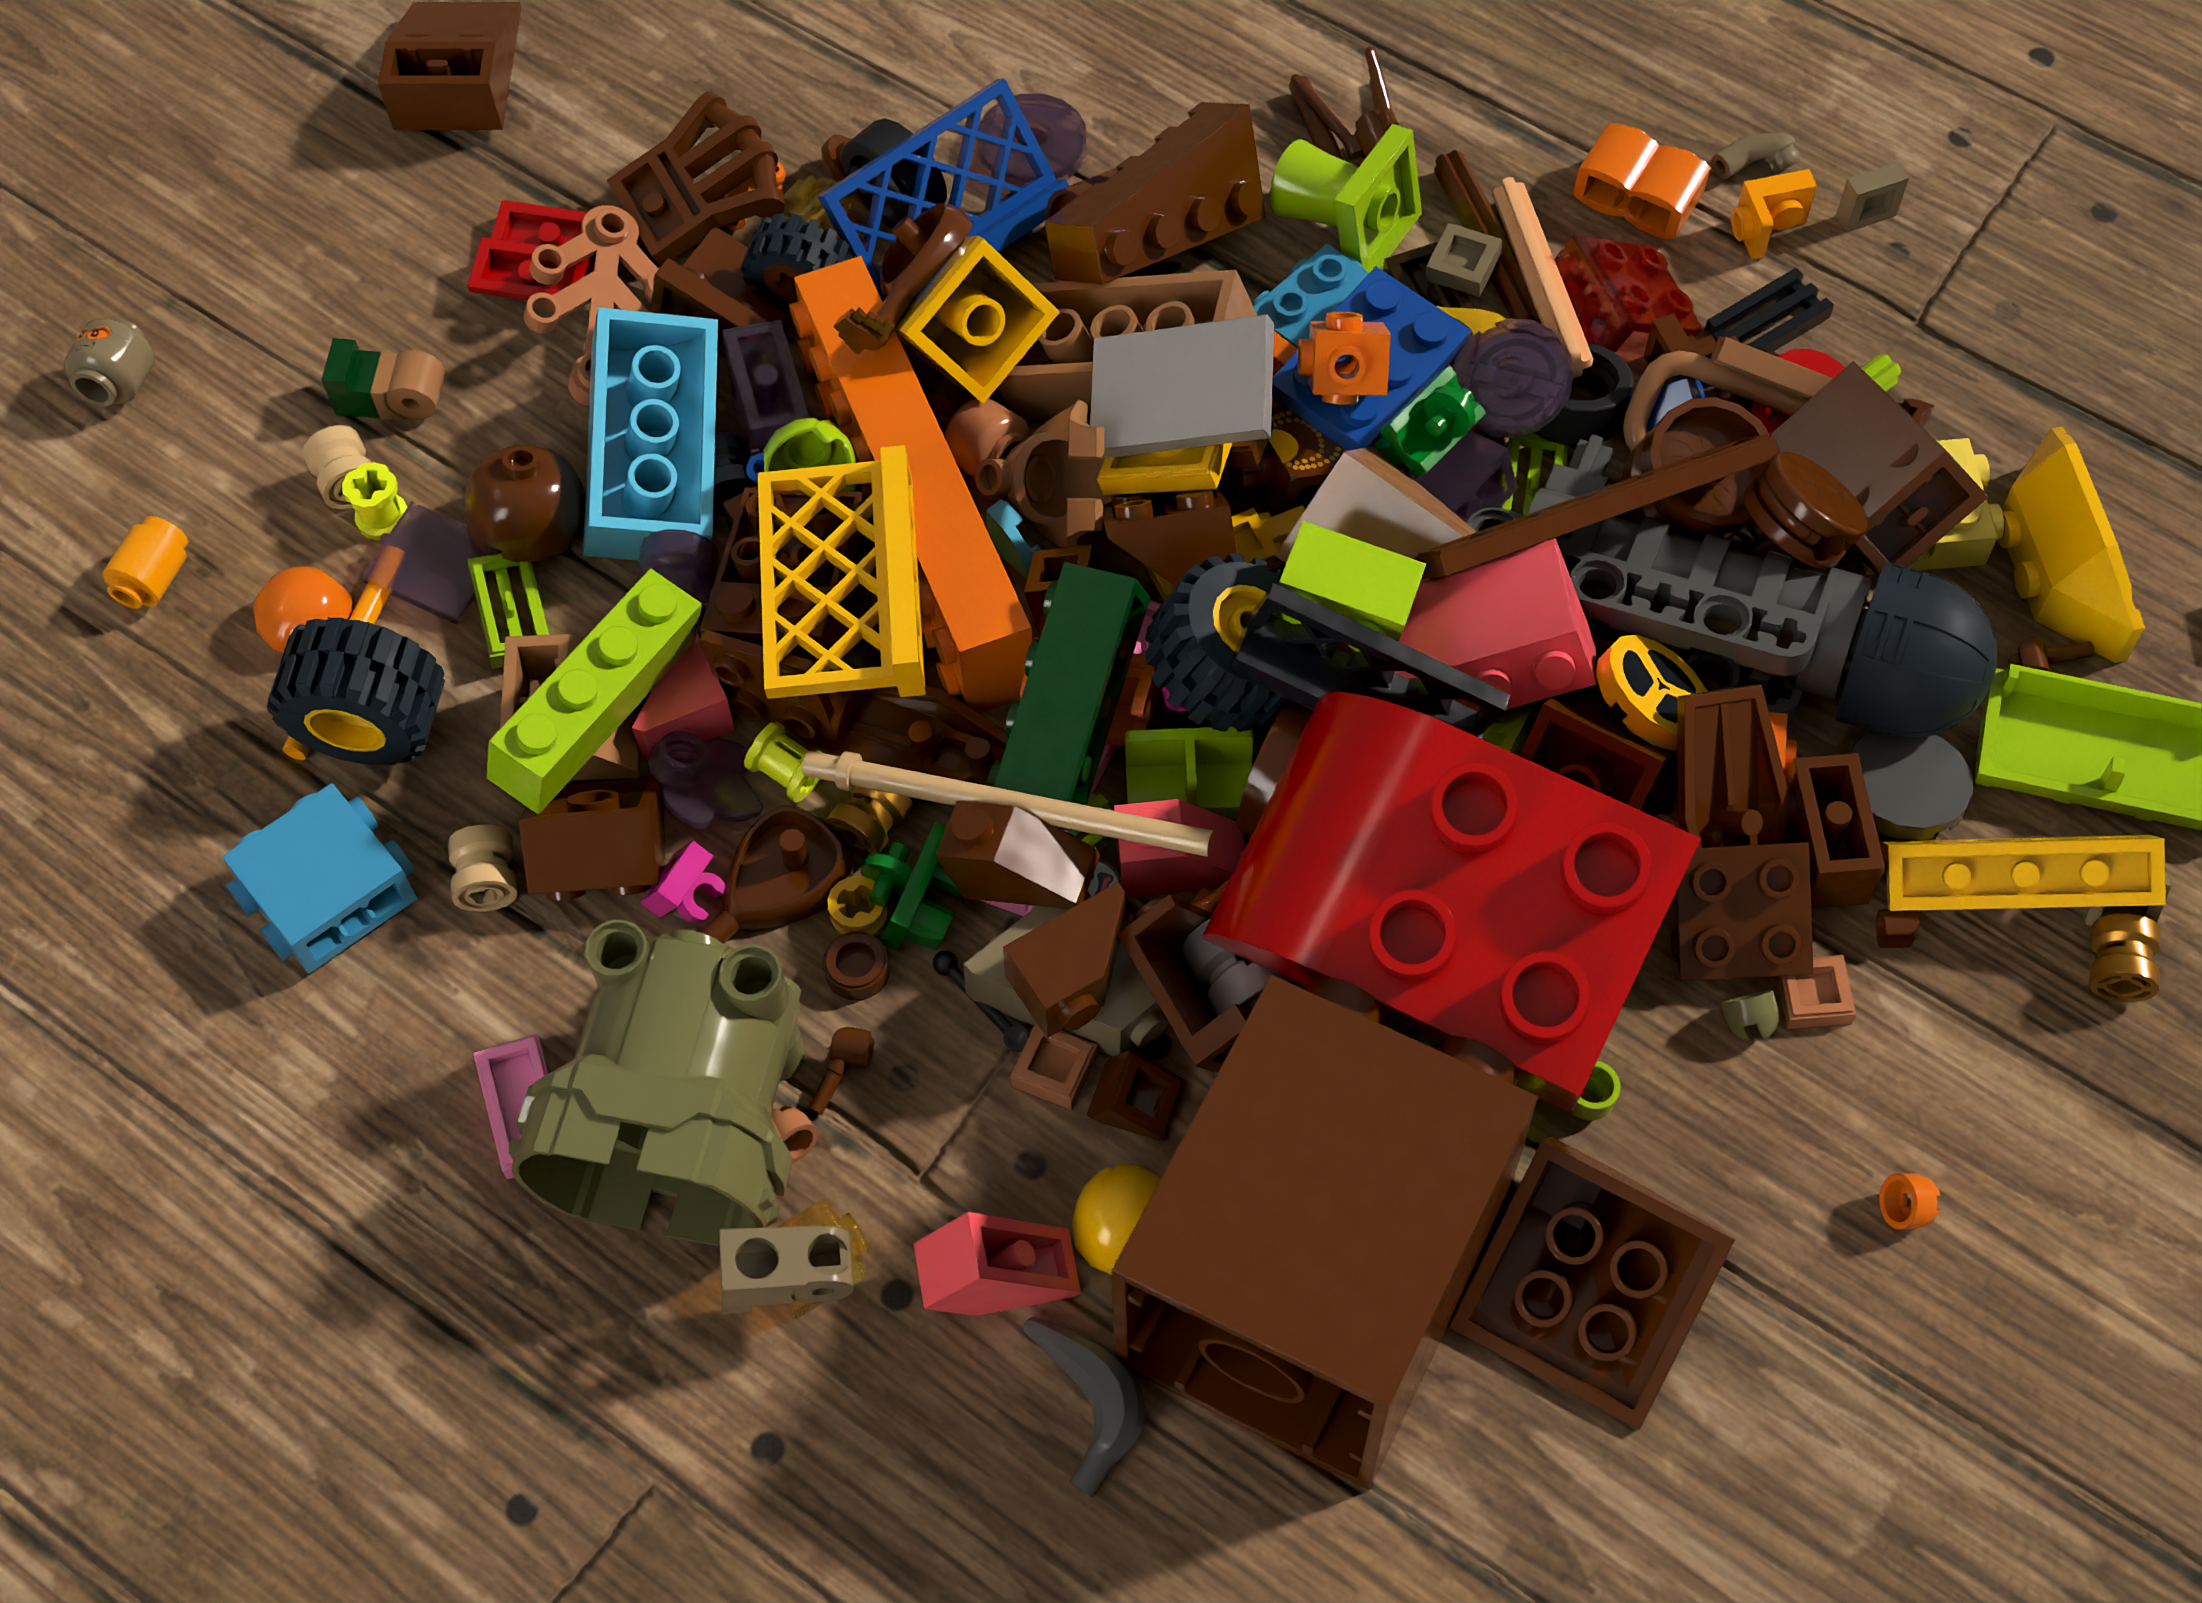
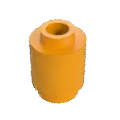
[102,516,189,609]

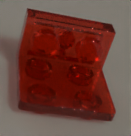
[1554,235,1703,353]

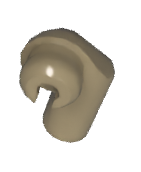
[1711,131,1800,179]

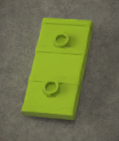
[1973,663,2202,831]

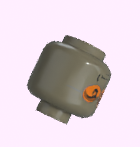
[64,318,155,406]

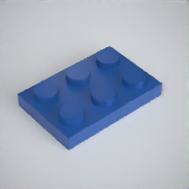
[1272,266,1472,451]

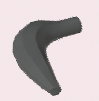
[1023,1317,1145,1497]

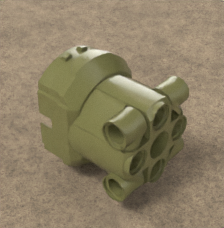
[508,920,805,1247]

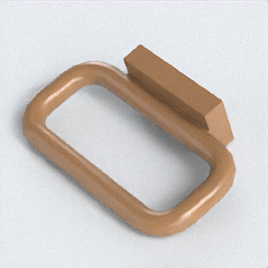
[1623,337,1833,452]

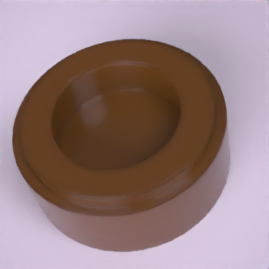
[823,932,890,1000]

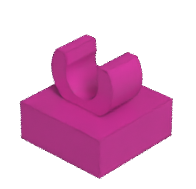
[639,841,726,924]

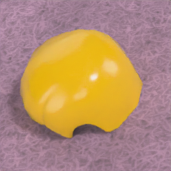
[1072,1164,1161,1275]

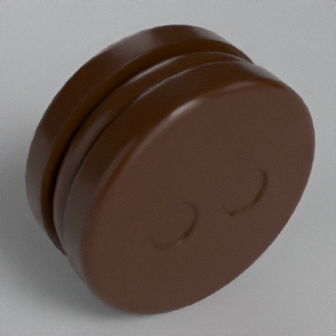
[1743,452,1868,569]

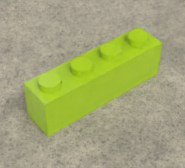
[486,568,702,815]

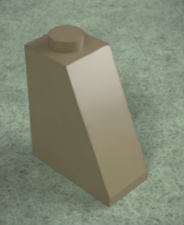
[963,906,1168,1057]

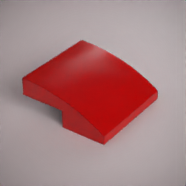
[467,200,613,301]

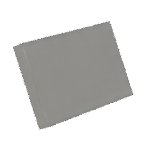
[1090,314,1274,458]

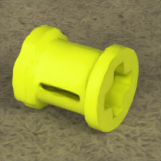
[342,462,409,541]
[744,722,822,803]

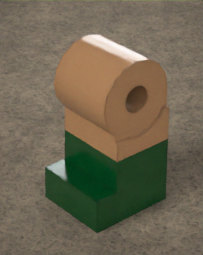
[321,338,445,420]

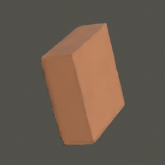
[1775,955,1856,1029]
[1010,1023,1098,1110]

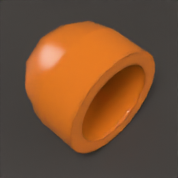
[1879,1173,1941,1229]

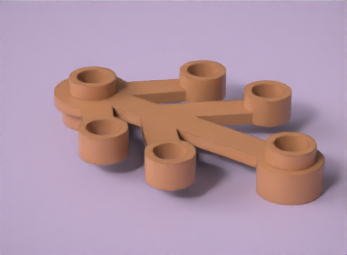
[523,205,659,406]

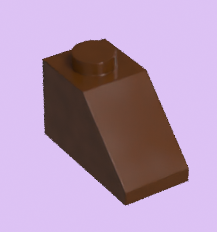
[935,801,1100,909]
[1003,882,1125,1038]

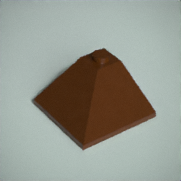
[1449,1136,1735,1430]

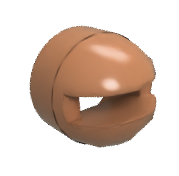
[771,1106,818,1164]

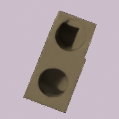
[719,1226,854,1315]

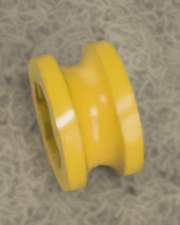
[827,876,888,936]

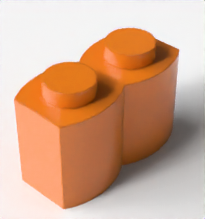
[1573,123,1711,240]

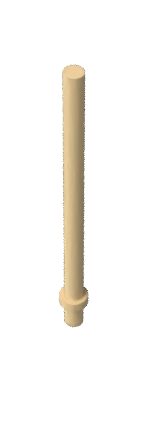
[802,751,1216,857]

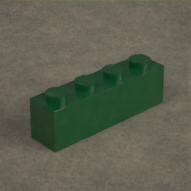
[987,562,1150,837]

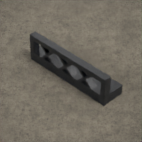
[1229,582,1510,739]

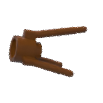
[1290,46,1399,160]

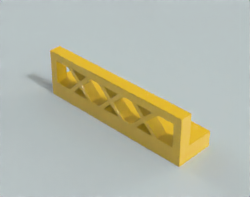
[1881,835,2166,911]

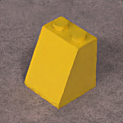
[895,235,1060,404]

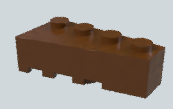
[1045,102,1266,285]

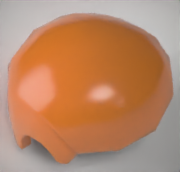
[253,567,355,653]

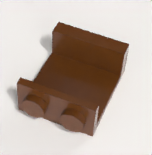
[1117,895,1252,1073]

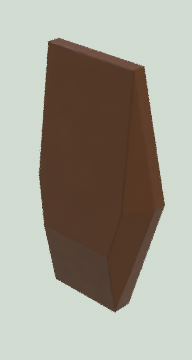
[1677,685,1791,848]
[798,686,1009,802]

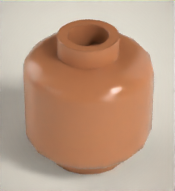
[944,398,1031,479]

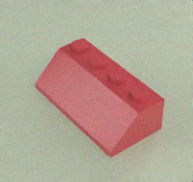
[1336,538,1597,711]

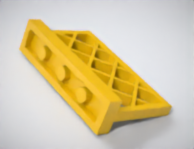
[758,445,926,699]

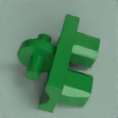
[1375,365,1486,478]
[861,822,962,951]

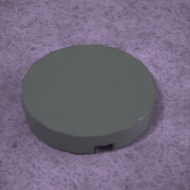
[1849,731,1973,841]

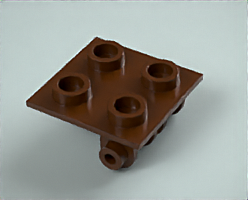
[1671,842,1813,981]

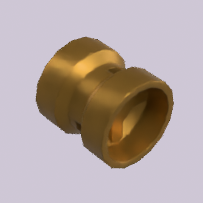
[825,786,913,858]
[2089,913,2161,1002]

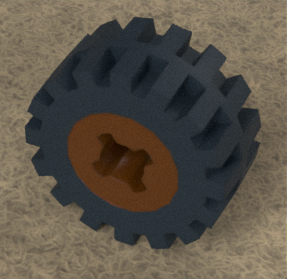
[741,213,854,313]

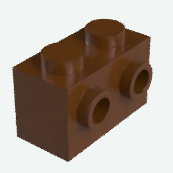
[1786,753,1885,909]

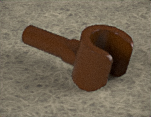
[2009,637,2094,672]
[1875,909,1920,948]
[808,1027,875,1116]

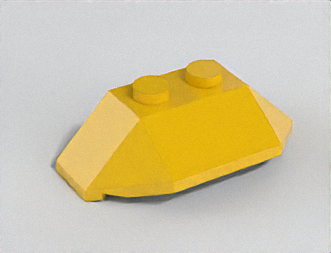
[1997,426,2145,663]

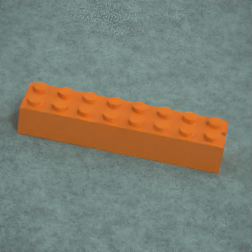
[789,256,1033,713]

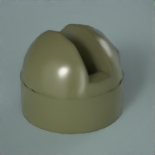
[1721,990,1779,1042]

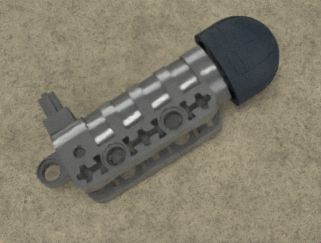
[1467,435,1997,738]

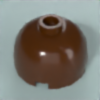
[465,445,585,562]

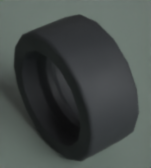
[841,118,947,229]
[1529,342,1634,446]

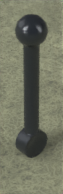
[933,951,1030,1052]

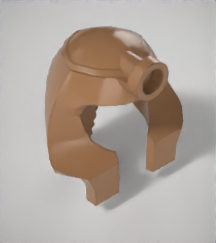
[975,399,1148,548]

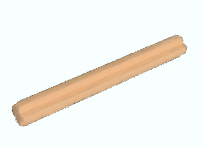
[1492,177,1593,378]

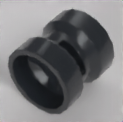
[713,432,758,516]

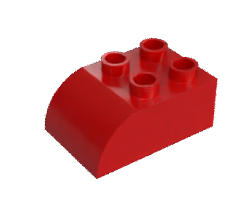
[1202,692,1701,1114]

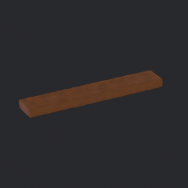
[1414,434,1780,579]

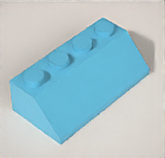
[583,307,718,561]

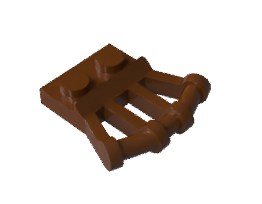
[607,91,785,266]

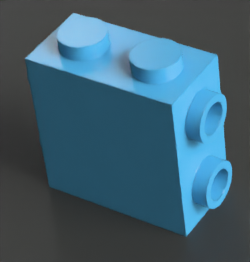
[1252,244,1369,349]
[222,783,417,974]

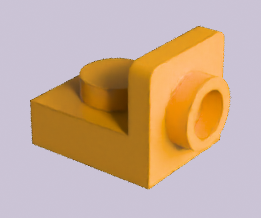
[1731,169,1817,260]

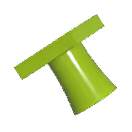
[1270,124,1422,273]

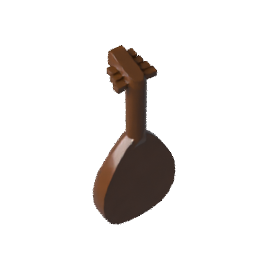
[833,203,973,354]
[699,805,855,944]

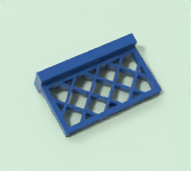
[817,78,1069,302]

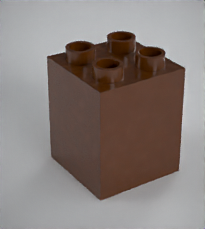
[1111,975,1538,1491]

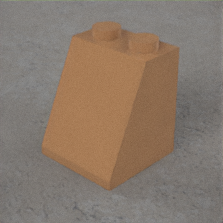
[1275,446,1476,563]

